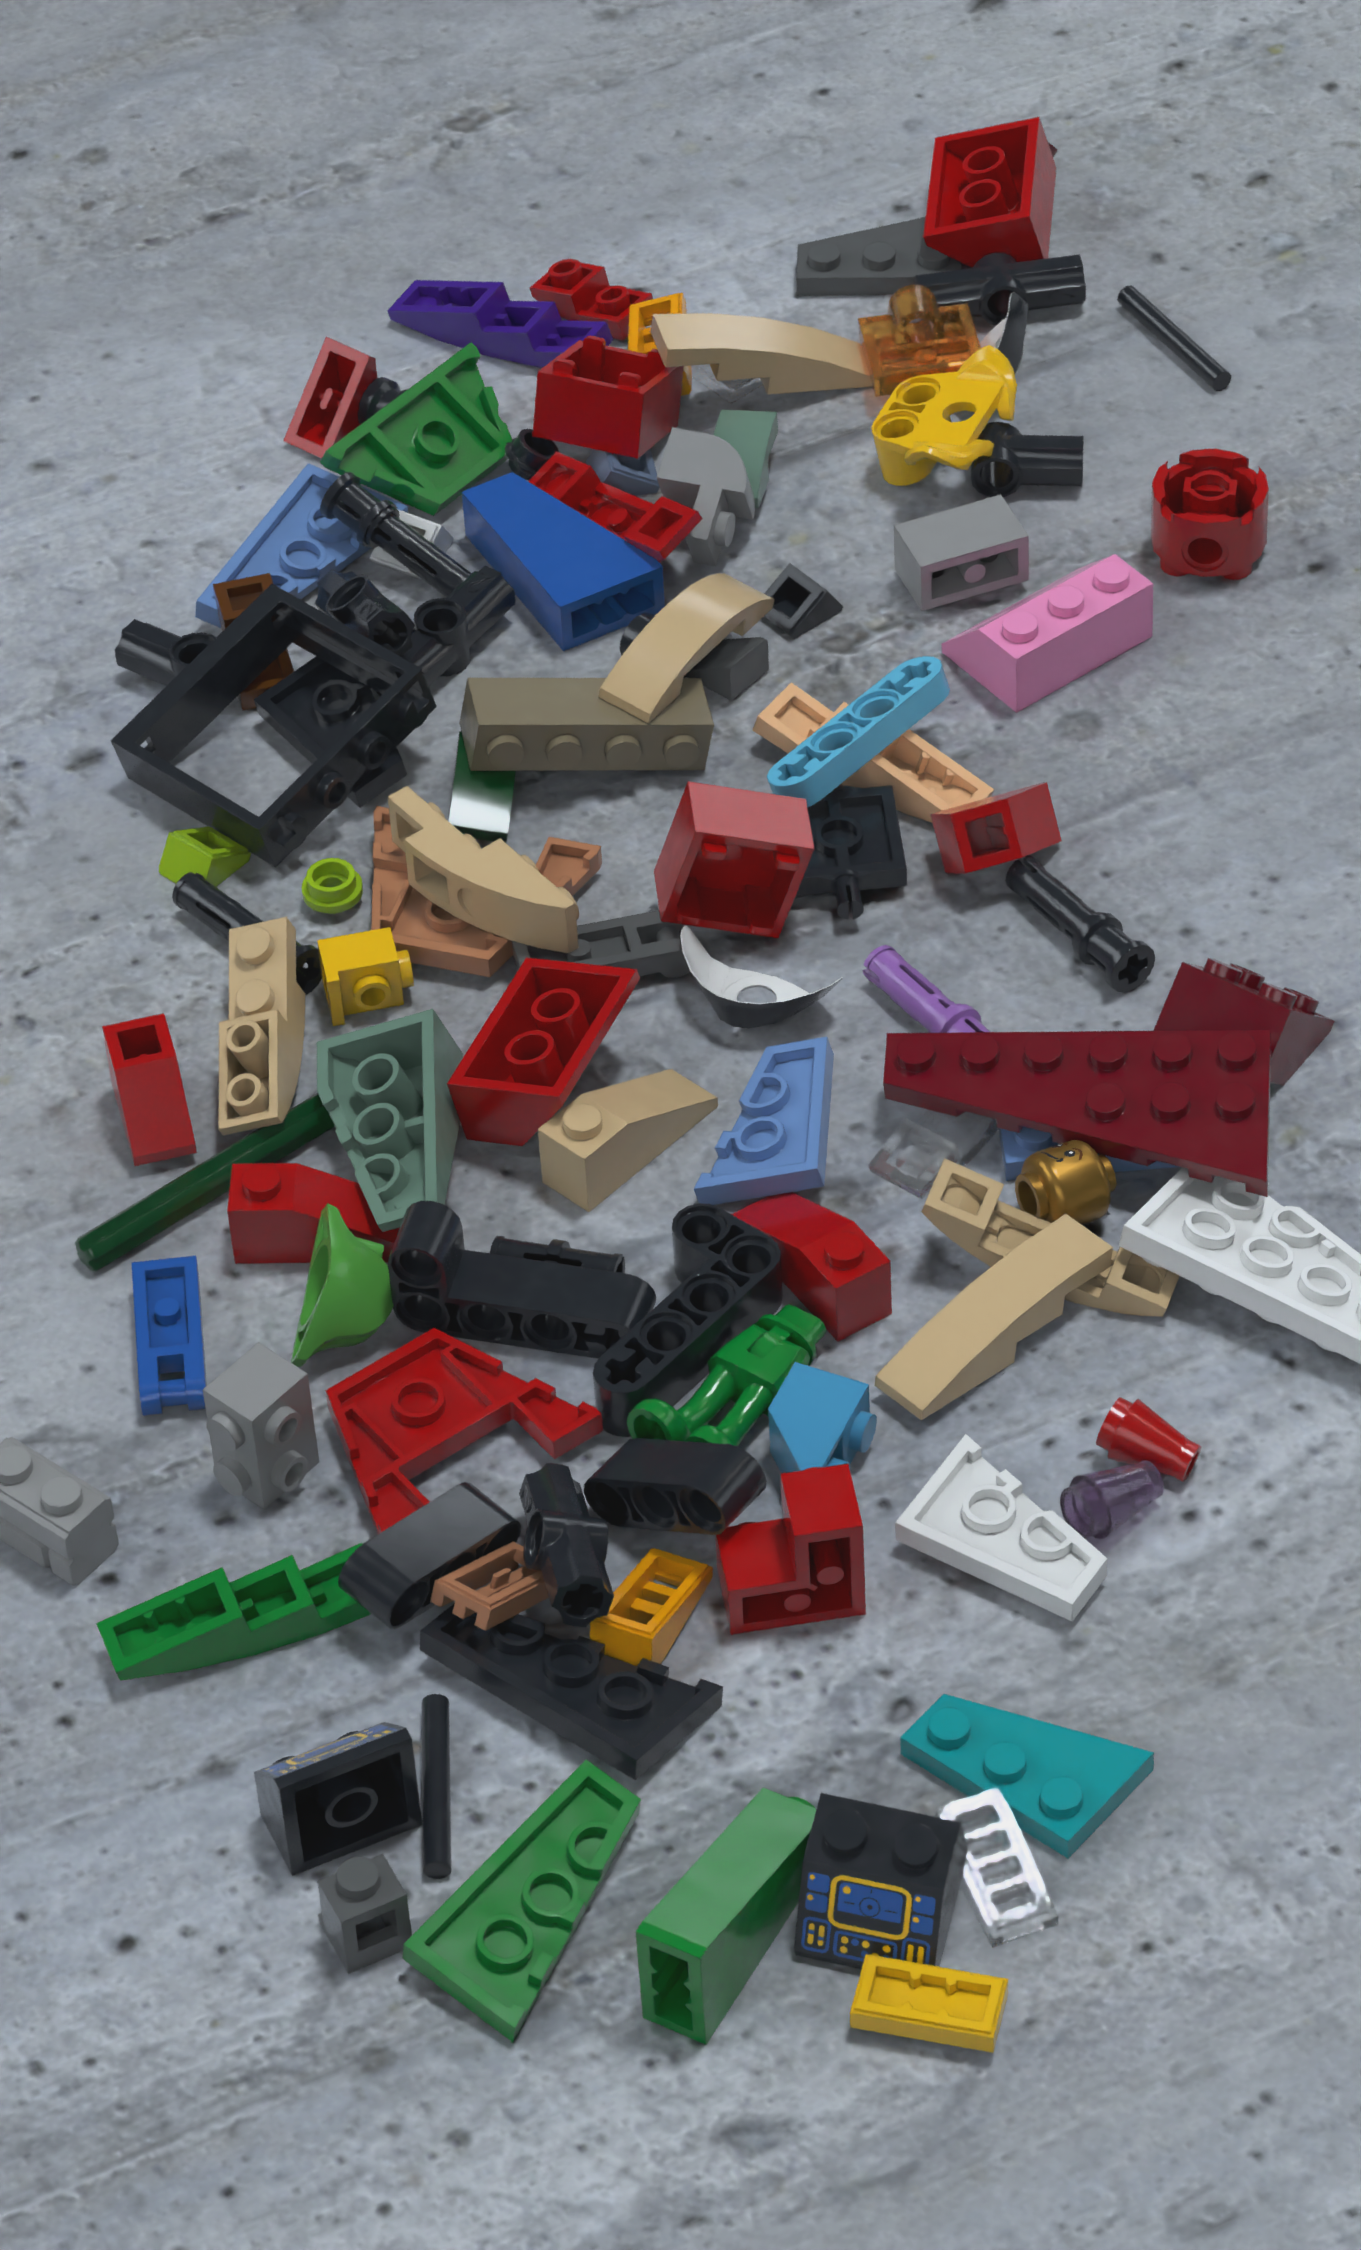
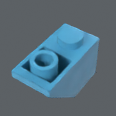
[768,1362,877,1474]

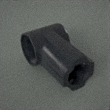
[971,422,1084,497]
[115,619,216,686]

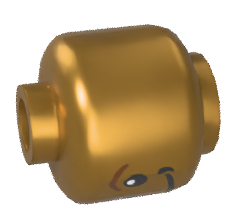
[1015,1140,1116,1225]

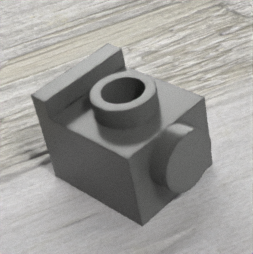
[317,1854,412,1974]

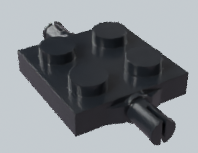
[796,783,907,920]

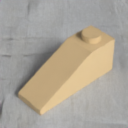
[538,1069,718,1212]

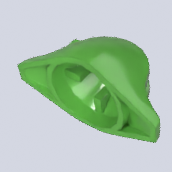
[291,1203,394,1367]

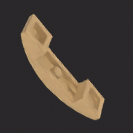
[598,573,774,724]
[921,1158,1179,1317]

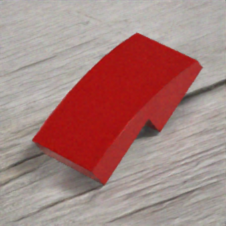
[530,259,653,341]

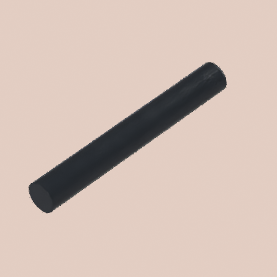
[1117,285,1231,391]
[422,1694,451,1879]

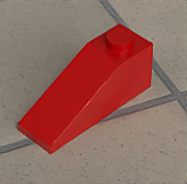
[227,1163,400,1264]
[731,1192,892,1342]

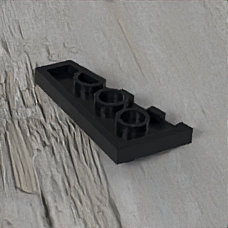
[420,1604,723,1780]

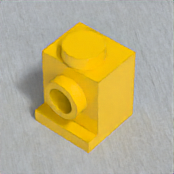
[317,927,414,1026]

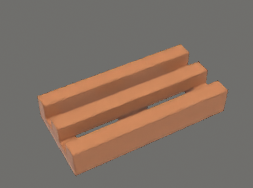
[430,1542,549,1631]

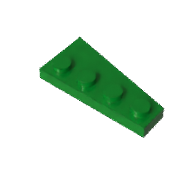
[402,1759,641,2043]

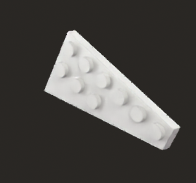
[1118,1167,1361,1364]

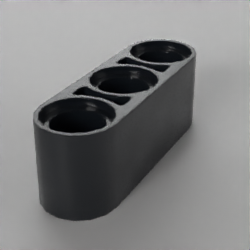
[584,1438,767,1535]
[338,1482,521,1629]

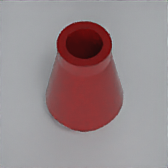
[1096,1397,1202,1482]

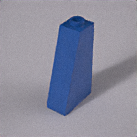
[462,472,665,652]

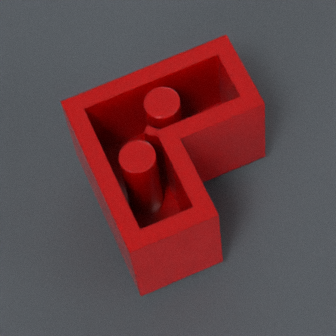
[715,1464,866,1635]

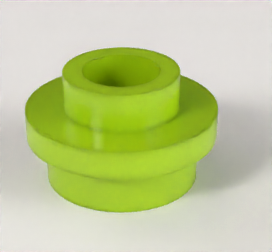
[302,858,363,914]

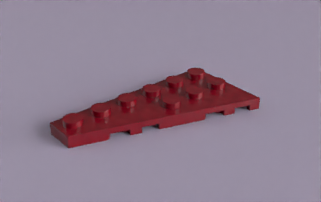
[883,1030,1271,1197]

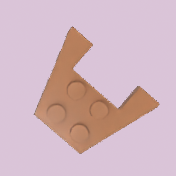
[372,806,602,977]

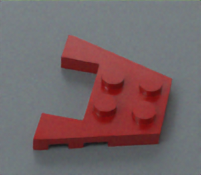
[326,1328,603,1534]

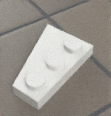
[895,1434,1107,1622]

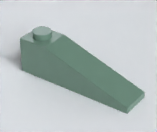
[317,1009,463,1232]

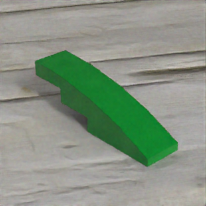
[96,1543,371,1681]

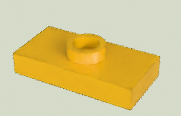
[850,1954,1008,2053]

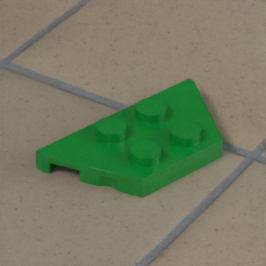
[320,342,512,516]

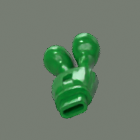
[627,1304,826,1446]

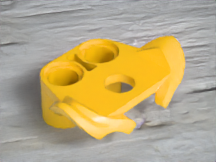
[871,345,1017,486]

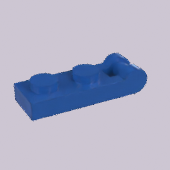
[131,1255,207,1416]

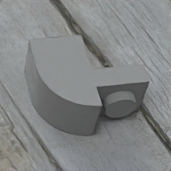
[656,427,755,566]

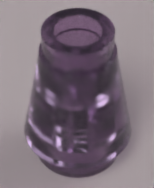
[1060,1460,1164,1539]

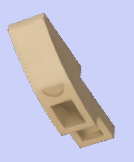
[388,786,579,953]
[218,917,305,1136]

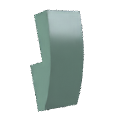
[713,410,778,508]

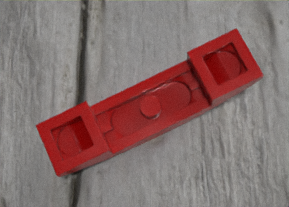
[528,451,703,562]

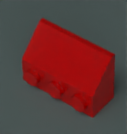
[923,117,1057,267]
[447,957,640,1146]

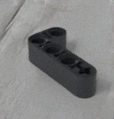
[388,1201,657,1359]
[593,1203,783,1437]

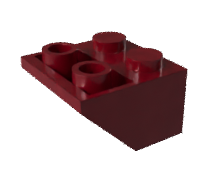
[1153,958,1335,1086]

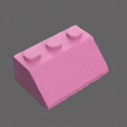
[942,554,1153,713]

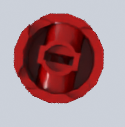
[1151,449,1269,580]

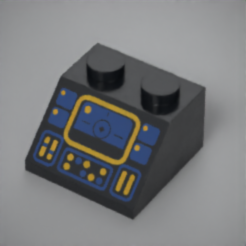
[254,1722,422,1876]
[794,1793,969,1970]

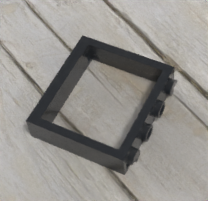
[111,584,437,868]

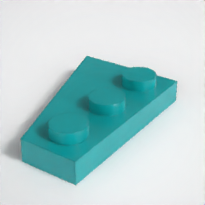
[900,1694,1154,1859]

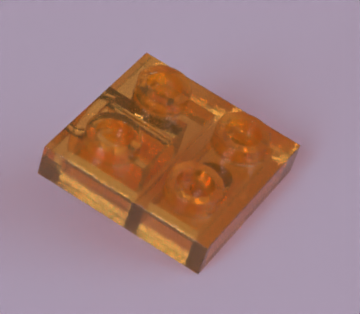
[858,285,981,397]

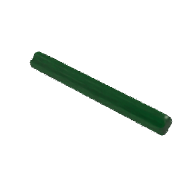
[75,1093,335,1271]

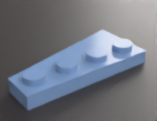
[195,463,408,628]

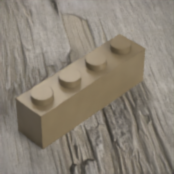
[459,678,714,771]

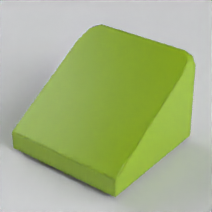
[159,826,251,887]

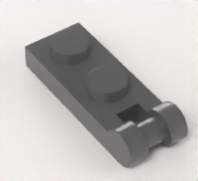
[512,910,690,978]

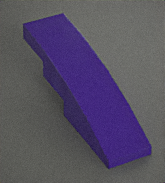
[387,280,613,368]

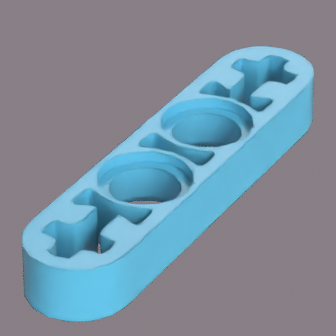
[767,656,950,807]

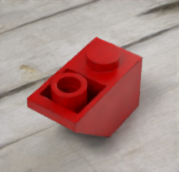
[930,782,1062,874]
[102,1013,197,1166]

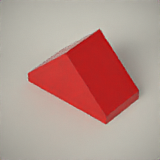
[283,337,377,458]

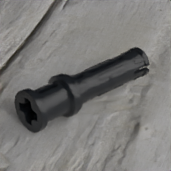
[320,472,472,597]
[1005,856,1155,993]
[172,872,322,995]

